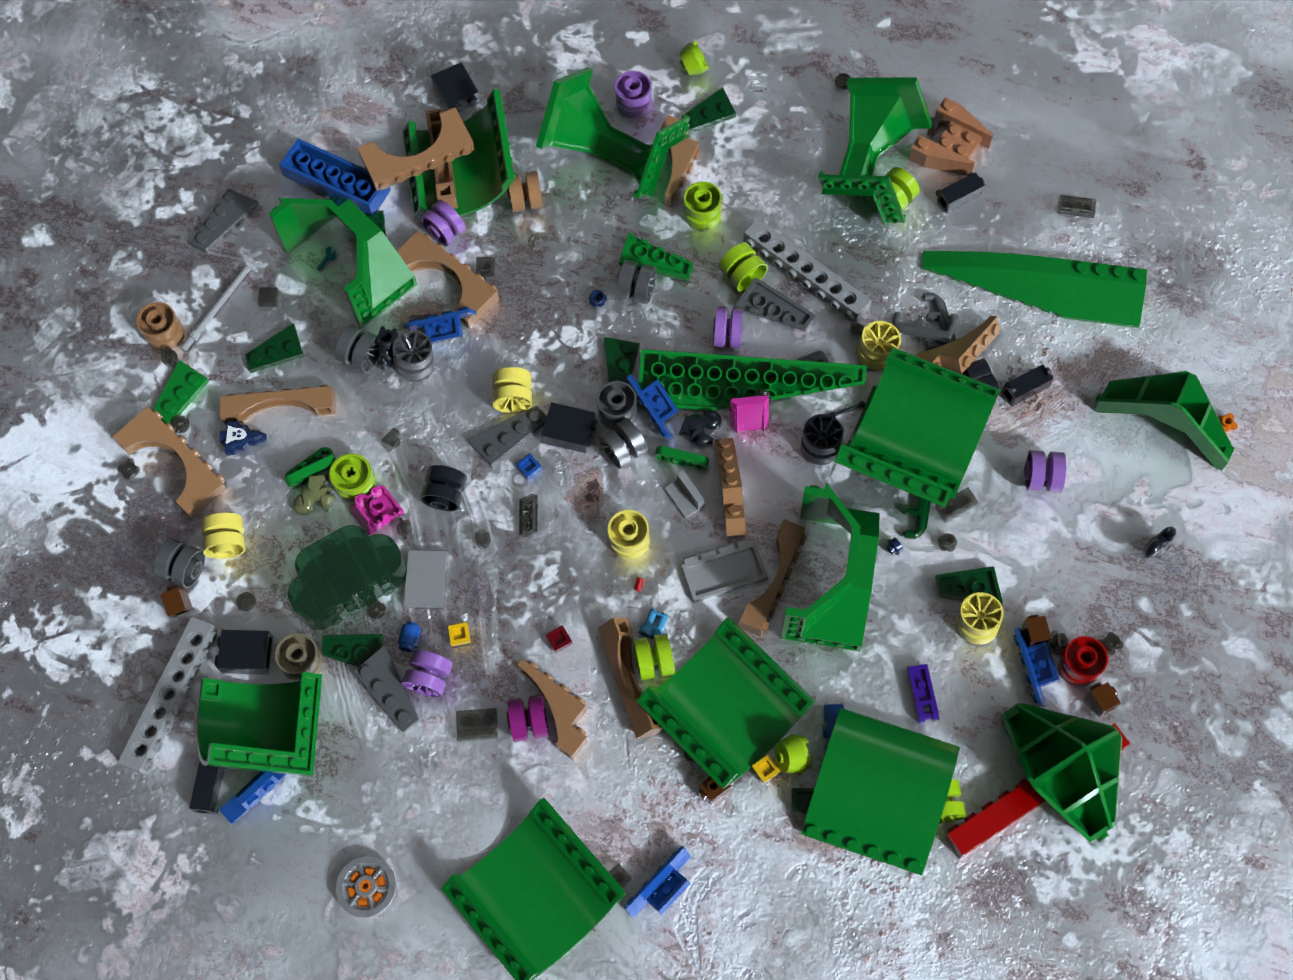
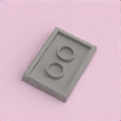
[403,550,448,608]

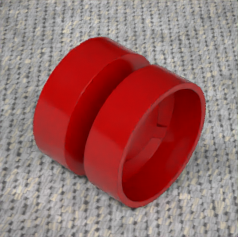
[1058,636,1108,687]

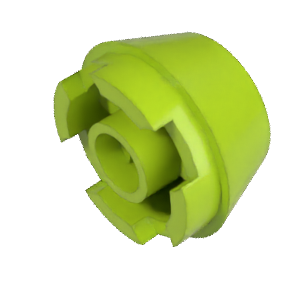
[679,41,709,76]
[774,734,813,775]

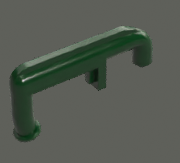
[902,498,931,539]

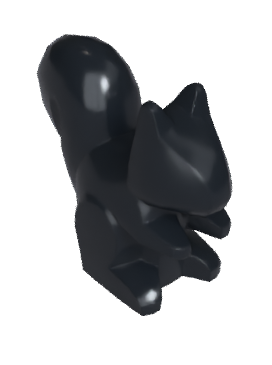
[377,326,398,371]
[679,410,722,447]
[1145,527,1176,558]

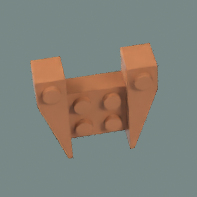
[908,97,993,176]

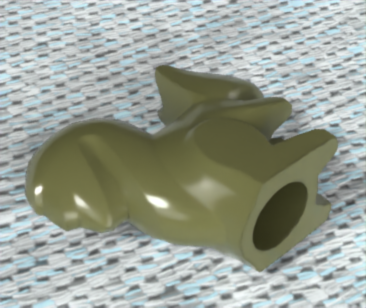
[293,475,336,515]

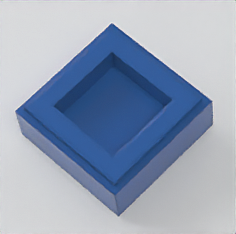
[515,453,542,480]

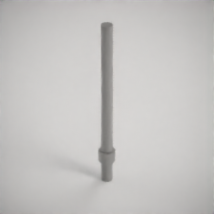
[180,265,251,352]

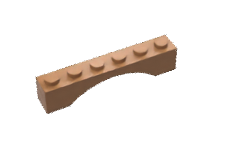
[426,108,458,209]
[220,385,336,425]
[739,519,807,637]
[598,617,663,739]

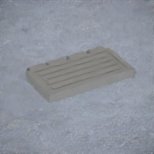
[681,538,768,603]

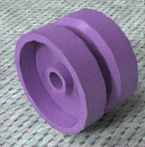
[420,200,466,246]
[713,306,743,349]

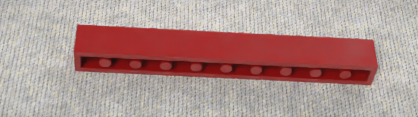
[945,723,1131,859]

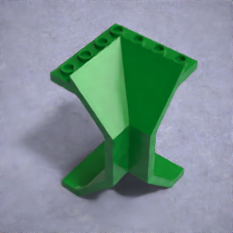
[536,67,691,199]
[818,77,932,228]
[268,195,417,328]
[781,482,880,652]

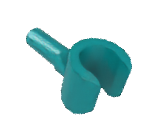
[316,247,337,271]

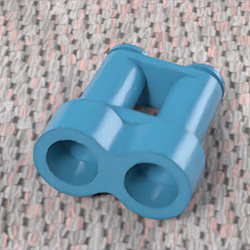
[638,609,669,640]

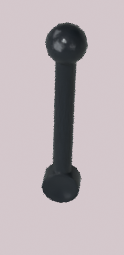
[829,401,865,418]

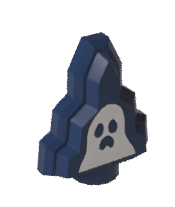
[219,420,267,456]

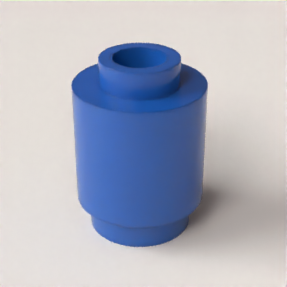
[397,621,421,652]

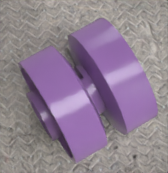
[615,71,652,119]
[1024,450,1066,493]
[402,650,453,698]

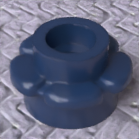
[589,290,607,307]
[886,537,904,555]

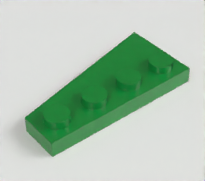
[619,232,693,282]
[152,360,209,425]

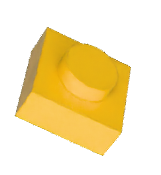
[448,622,471,647]
[752,754,781,784]

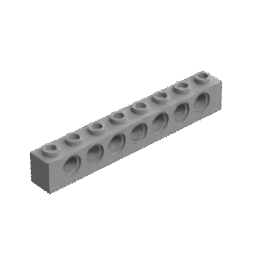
[743,218,872,323]
[117,616,218,776]

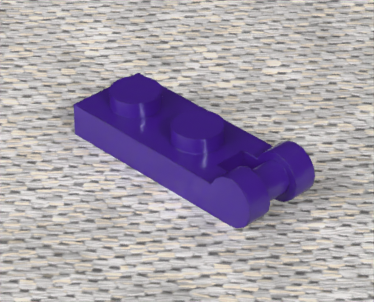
[907,664,939,723]

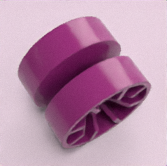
[506,694,549,743]

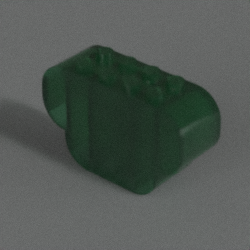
[288,525,407,630]

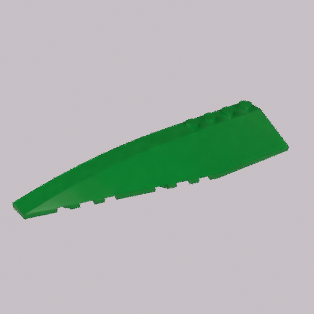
[921,251,1147,328]
[637,349,867,410]

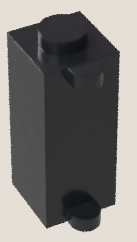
[935,172,985,213]
[1002,364,1054,406]
[189,760,228,815]

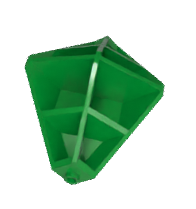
[1094,371,1235,471]
[1001,703,1122,842]

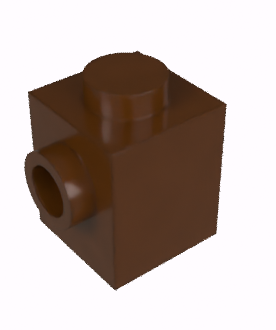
[160,585,193,617]
[1022,615,1052,647]
[1086,682,1121,717]
[698,776,731,805]

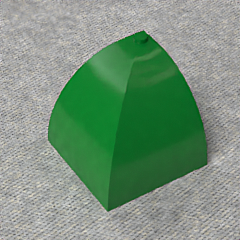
[197,672,322,777]

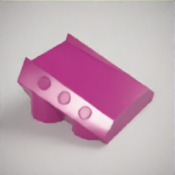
[730,395,769,434]
[349,485,404,535]

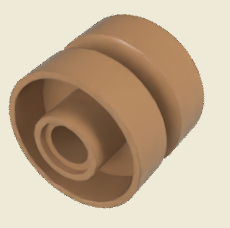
[507,171,543,213]
[136,302,184,351]

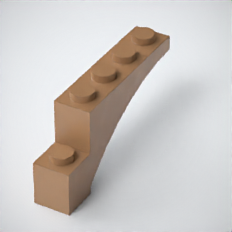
[660,115,701,207]
[916,315,1000,374]
[714,438,746,537]
[518,659,588,760]

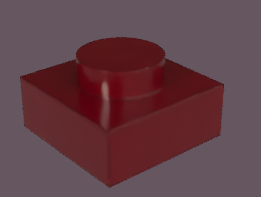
[545,625,573,653]

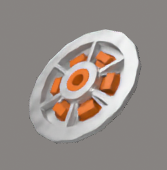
[335,856,396,918]

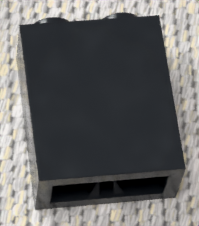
[430,62,481,113]
[541,402,598,453]
[215,630,273,675]

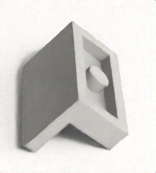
[665,470,705,518]

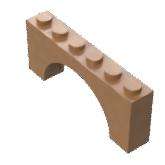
[357,107,474,191]
[397,230,499,329]
[112,406,227,519]

